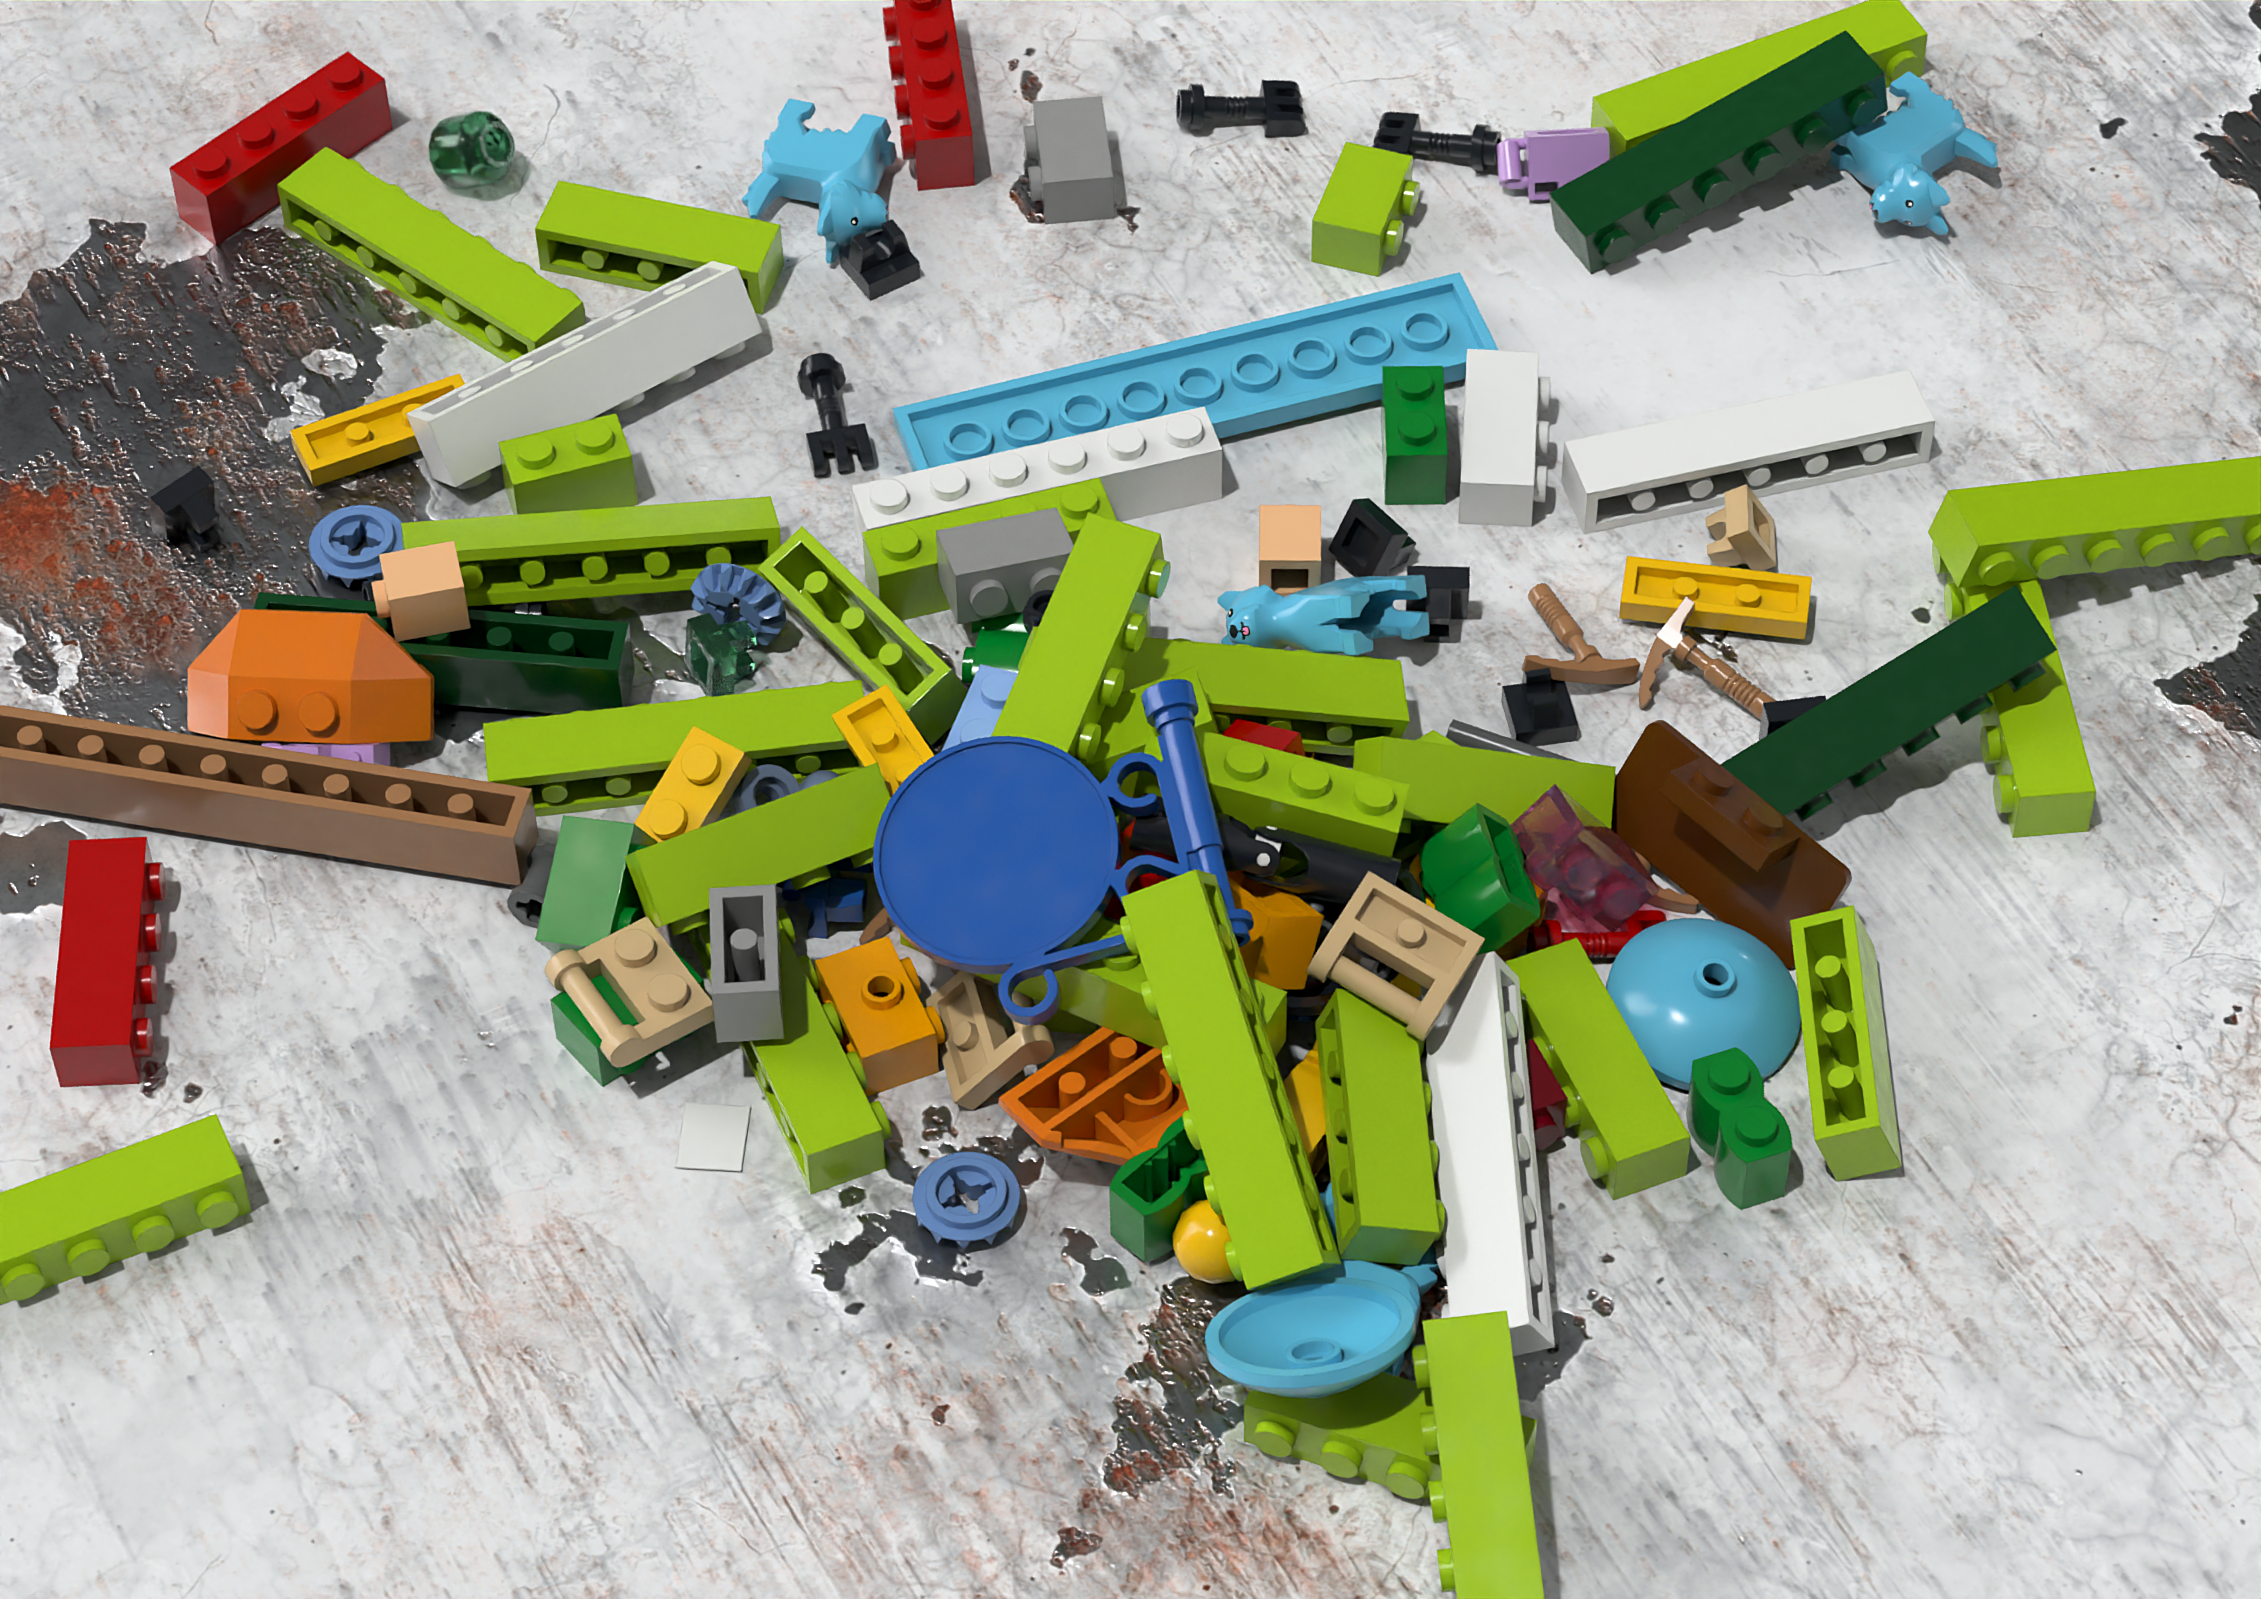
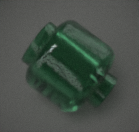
[428,111,515,190]

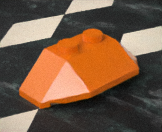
[187,609,434,744]
[999,1027,1189,1166]

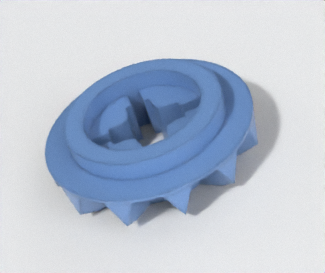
[309,505,402,588]
[690,563,786,648]
[913,1152,1021,1250]

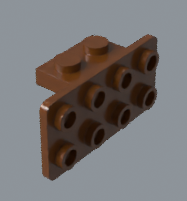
[1611,720,1852,969]

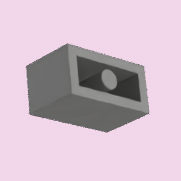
[1023,96,1114,224]
[936,508,1074,624]
[709,884,784,1043]

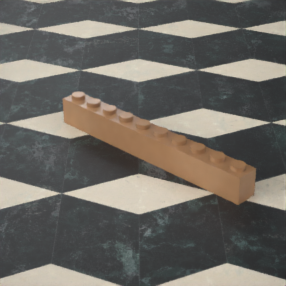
[0,705,539,886]

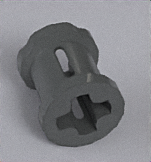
[507,843,556,929]

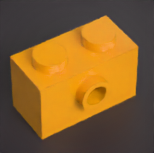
[1227,870,1324,990]
[815,936,945,1097]

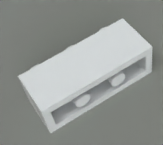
[1458,349,1550,527]

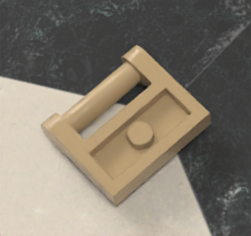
[1306,871,1485,1041]
[544,916,715,1067]
[925,970,1055,1110]

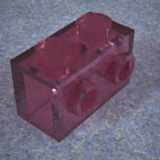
[1510,784,1660,932]

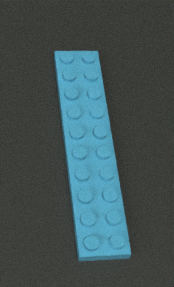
[893,272,1498,472]

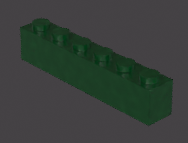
[1549,30,1888,275]
[1720,585,2057,823]
[254,592,635,714]

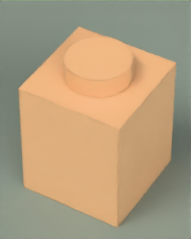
[1259,504,1321,597]
[371,541,471,642]

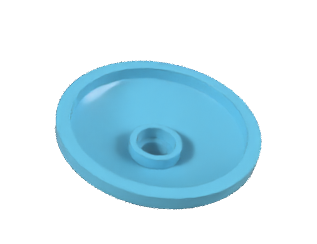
[1606,918,1801,1091]
[1205,1277,1416,1398]

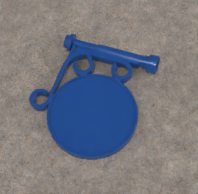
[873,679,1254,1026]

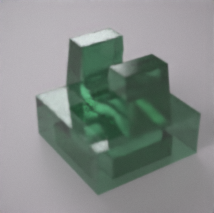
[684,612,757,697]

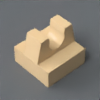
[1706,484,1776,571]

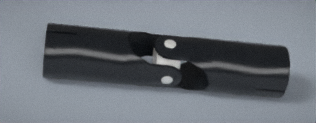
[1129,793,1402,906]

